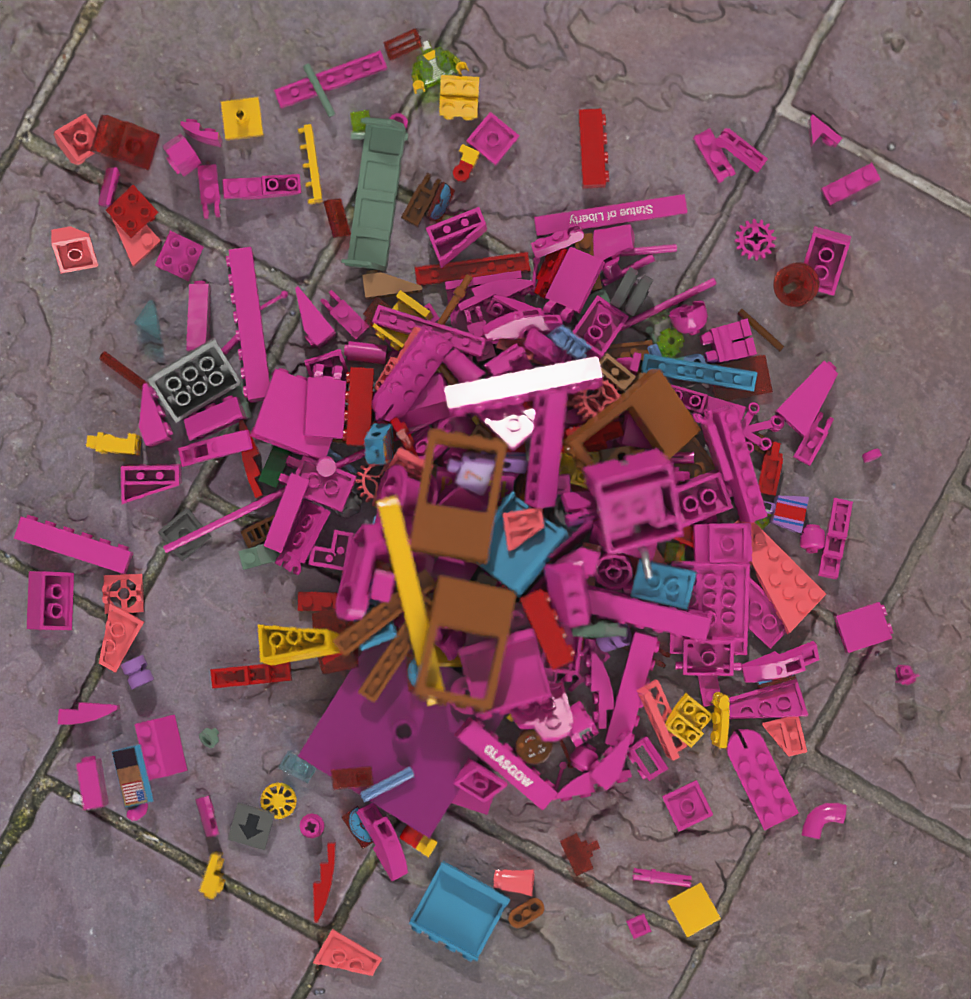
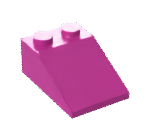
[799,226,851,296]
[295,286,337,349]
[572,295,629,361]

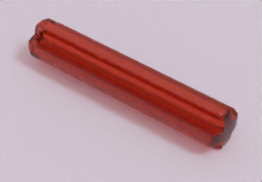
[99,351,149,391]

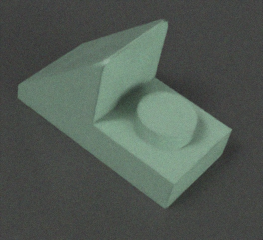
[238,544,279,570]

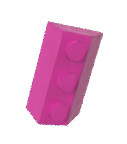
[184,395,247,442]
[675,469,733,528]
[544,561,592,626]
[27,571,74,630]
[134,714,188,780]

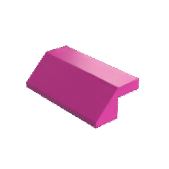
[373,372,450,428]

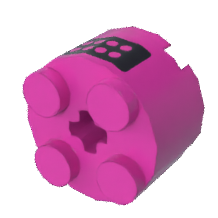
[569,701,599,747]

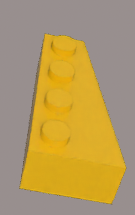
[258,624,340,665]

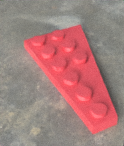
[735,518,826,635]

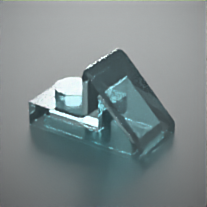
[278,751,317,783]

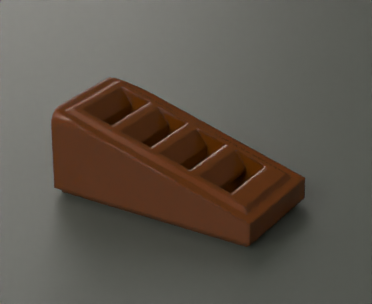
[240,515,275,549]

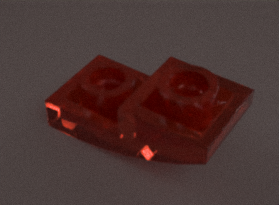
[331,766,373,790]

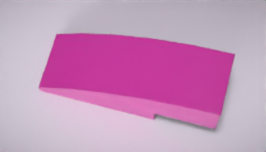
[58,702,120,725]

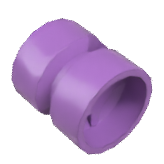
[596,623,632,652]
[120,655,154,690]

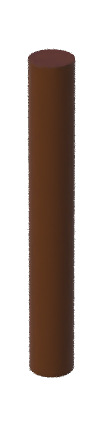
[737,309,785,352]

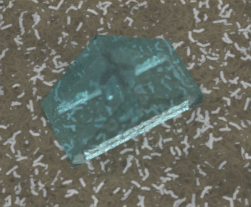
[134,300,162,340]

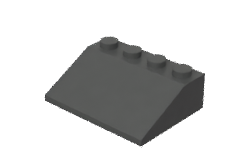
[147,338,242,423]

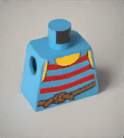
[364,423,395,464]

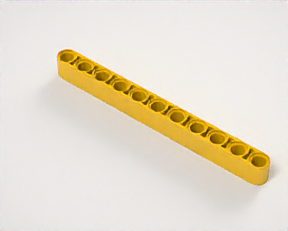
[377,496,445,706]

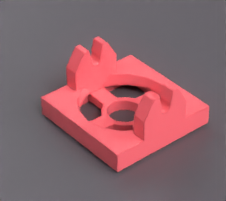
[102,574,144,614]

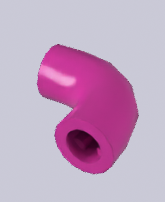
[801,803,847,839]

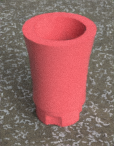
[494,869,535,896]

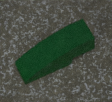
[258,445,293,488]

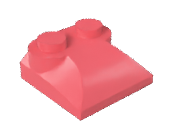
[53,114,108,165]

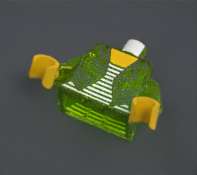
[411,41,469,94]

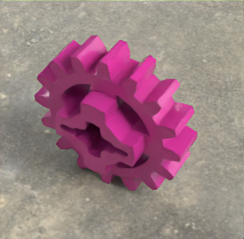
[734,219,776,261]

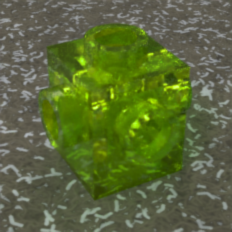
[656,328,685,357]

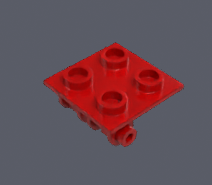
[106,184,159,238]

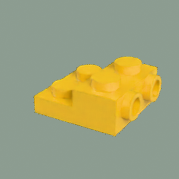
[439,75,479,120]
[199,851,226,899]

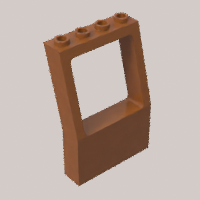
[562,369,701,474]
[409,428,507,565]
[412,576,516,713]

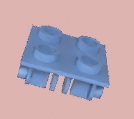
[545,326,592,360]

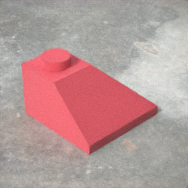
[51,226,98,273]

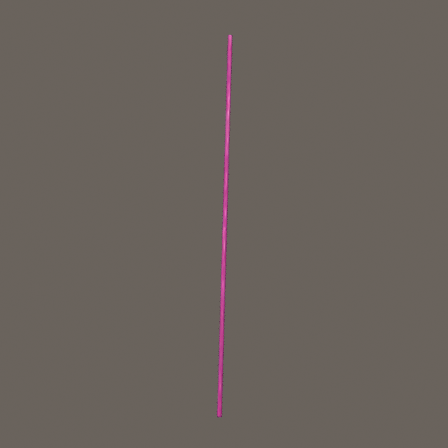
[163,278,717,553]

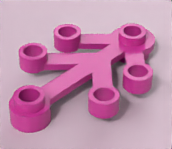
[741,402,784,454]

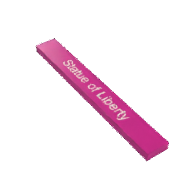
[534,194,688,237]

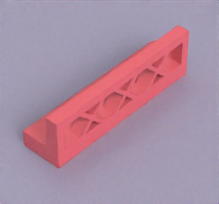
[637,680,688,761]

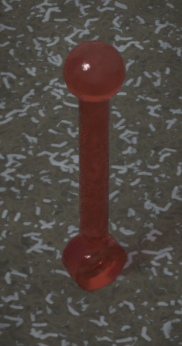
[559,739,574,769]

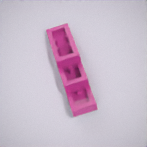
[264,473,310,553]
[818,498,853,580]

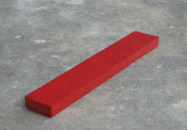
[415,252,530,286]

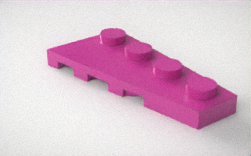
[729,678,808,719]

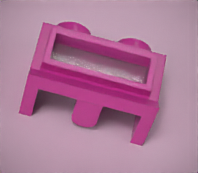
[626,736,669,781]

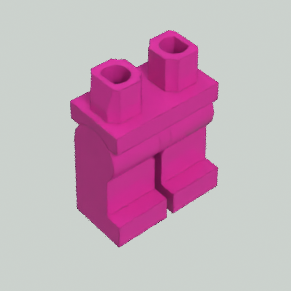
[699,318,757,365]

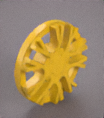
[261,782,297,819]

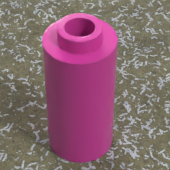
[344,341,387,364]

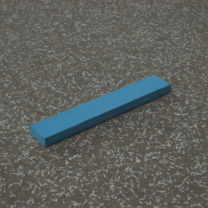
[641,354,757,391]

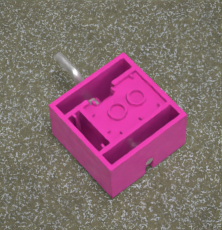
[583,449,683,578]

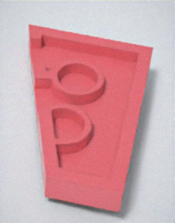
[111,217,162,267]
[99,603,144,673]
[313,929,382,976]

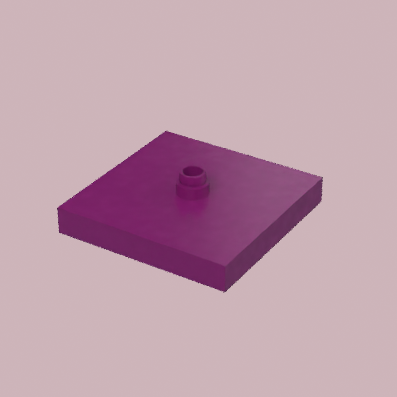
[298,638,505,838]

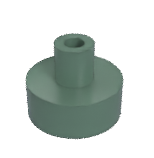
[199,728,219,748]

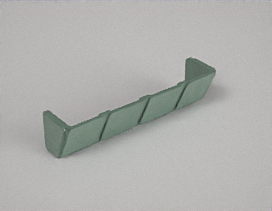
[341,117,406,272]

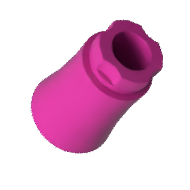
[443,348,486,384]

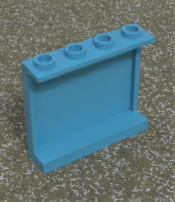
[476,491,569,596]
[409,860,510,962]

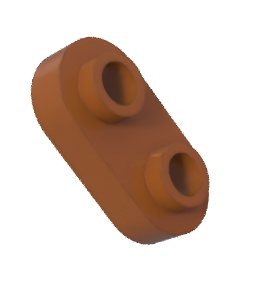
[509,897,544,928]

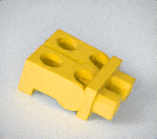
[86,432,142,456]

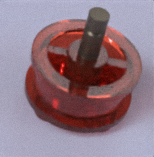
[773,262,820,307]

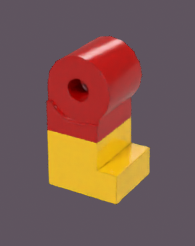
[453,144,480,183]
[399,825,438,858]

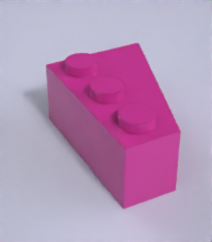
[162,133,202,177]
[426,207,487,268]
[121,464,182,504]

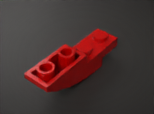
[561,421,624,453]

